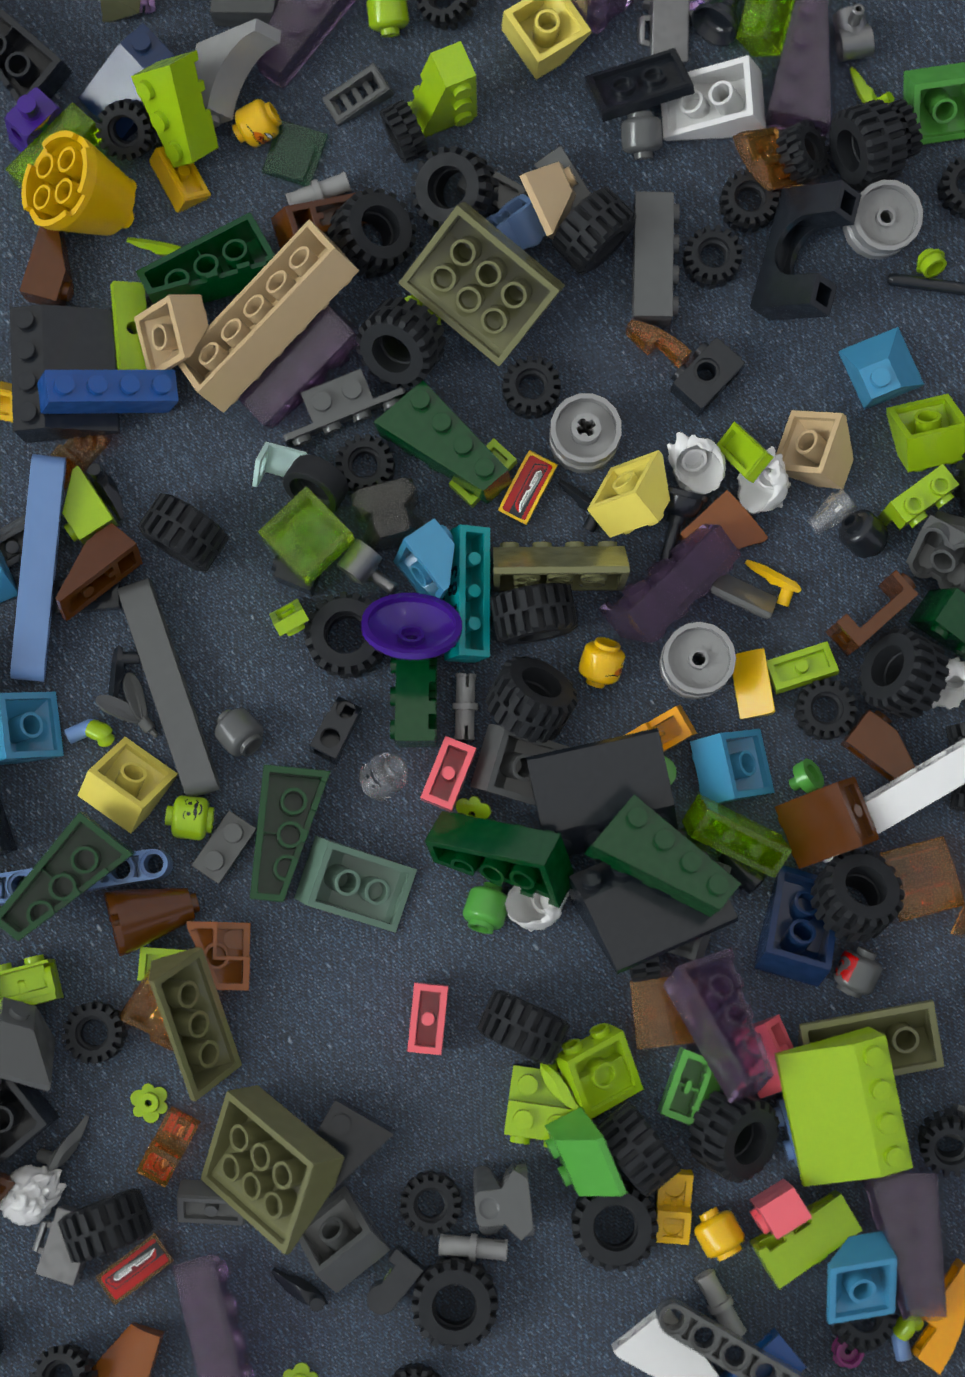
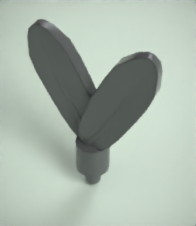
[95,672,159,738]

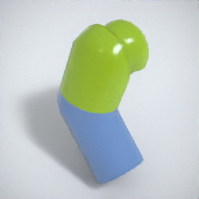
[65,719,115,747]
[891,1312,924,1362]

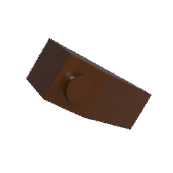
[270,191,370,249]
[19,227,74,306]
[55,522,143,621]
[840,710,915,782]

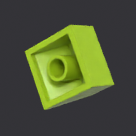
[886,394,965,473]

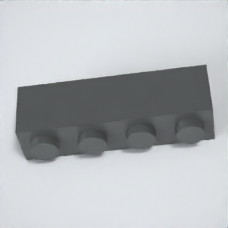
[632,191,680,326]

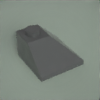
[0,997,56,1091]

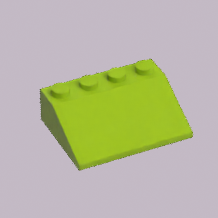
[774,1027,913,1187]

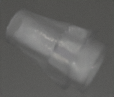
[807,489,857,535]

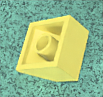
[502,0,591,79]
[587,450,670,538]
[77,737,178,834]

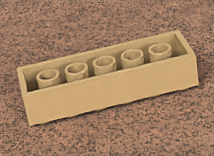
[178,219,359,413]

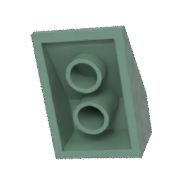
[294,836,417,933]

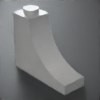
[195,18,281,128]

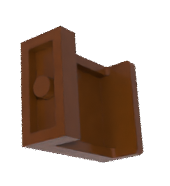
[825,570,919,656]
[775,776,880,869]

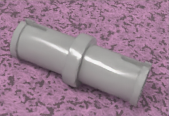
[285,171,352,205]
[452,673,478,740]
[438,1233,508,1262]
[695,1268,747,1336]

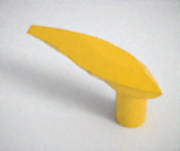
[745,560,801,607]

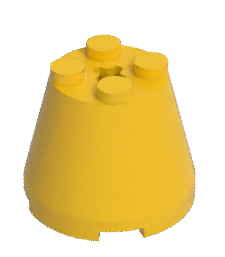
[21,130,137,236]

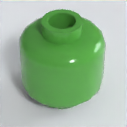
[463,882,508,934]

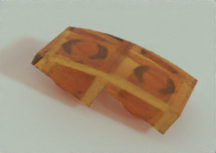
[50,435,111,490]

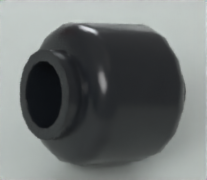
[839,509,888,558]

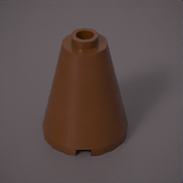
[104,888,200,956]

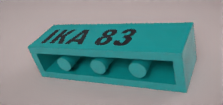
[444,524,490,663]

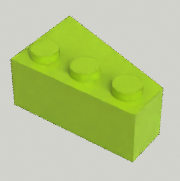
[407,41,477,138]
[131,50,219,168]
[749,1189,863,1289]

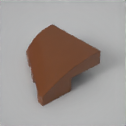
[678,490,768,562]
[186,921,251,991]
[91,1322,165,1377]

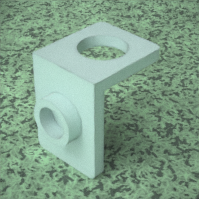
[252,442,308,487]

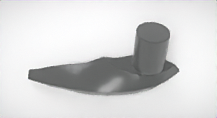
[36,1115,89,1171]

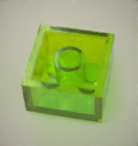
[258,486,355,586]

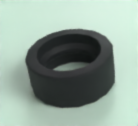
[283,454,349,515]

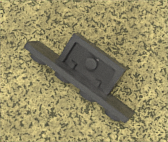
[283,369,406,447]

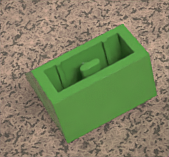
[657,1047,744,1125]

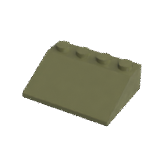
[399,201,565,367]
[493,541,630,592]
[200,1085,344,1255]

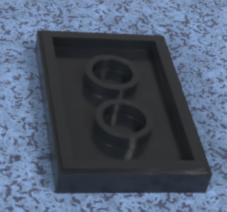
[585,48,695,122]

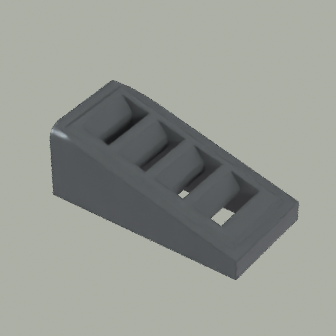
[322,63,394,126]

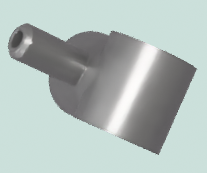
[832,3,874,62]
[337,539,397,594]

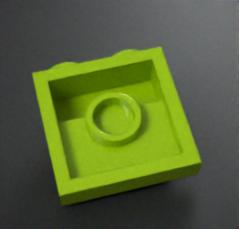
[878,464,959,530]
[556,1023,644,1119]
[504,1064,576,1148]

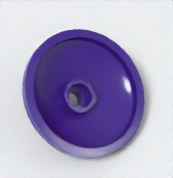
[361,593,462,661]

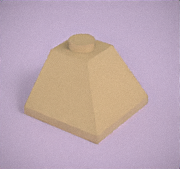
[519,162,577,240]
[134,294,209,370]
[776,410,854,489]

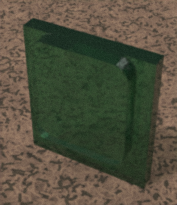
[262,120,328,187]

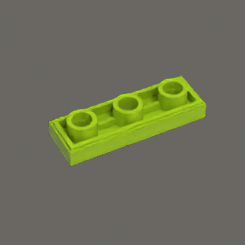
[110,281,147,370]

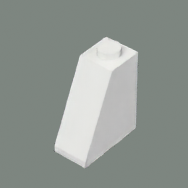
[611,1309,719,1377]

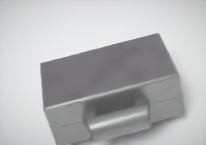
[637,0,690,63]
[32,1205,87,1286]

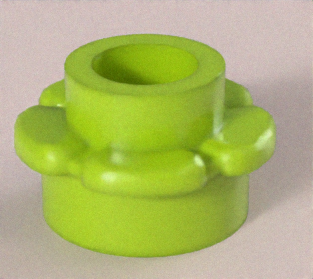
[916,248,947,278]

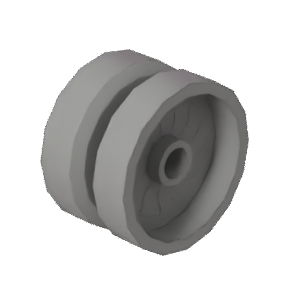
[843,179,923,260]
[549,393,622,473]
[659,622,736,700]

